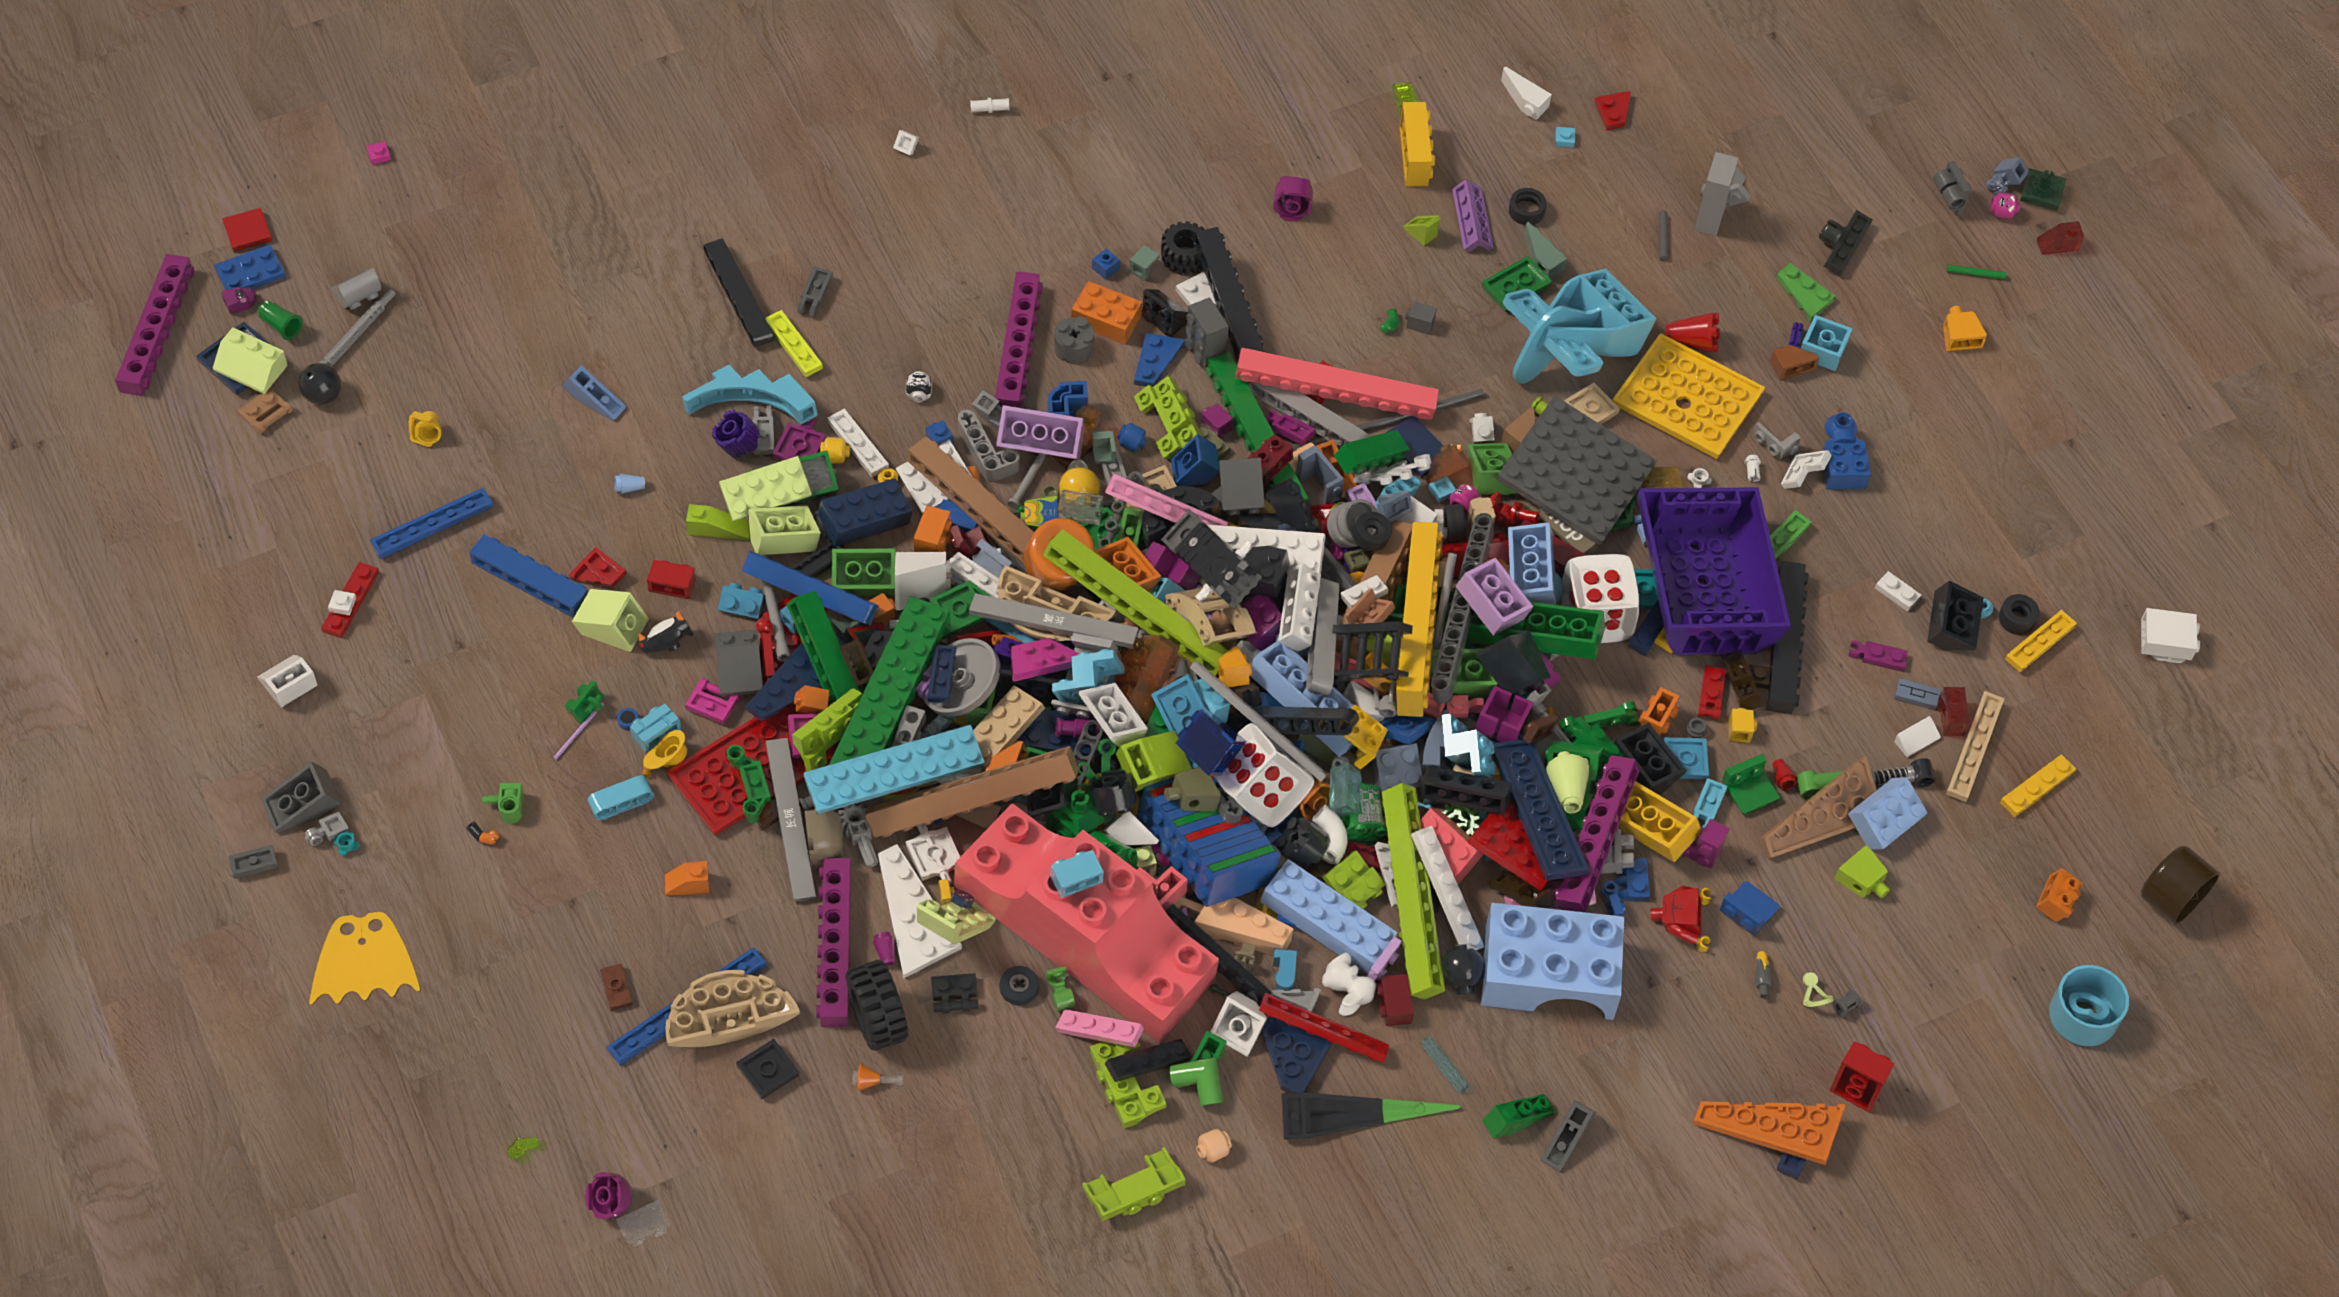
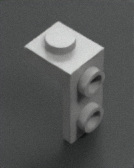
[1727,167,1751,206]
[1752,422,1801,461]

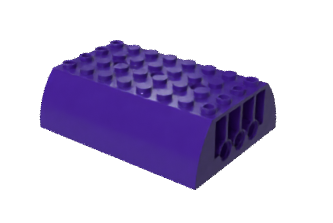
[1637,487,1791,655]

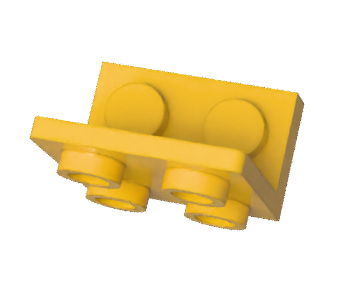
[1341,705,1388,770]

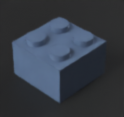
[1372,743,1422,792]

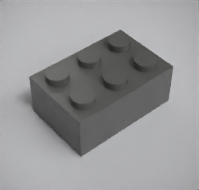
[1185,297,1229,371]

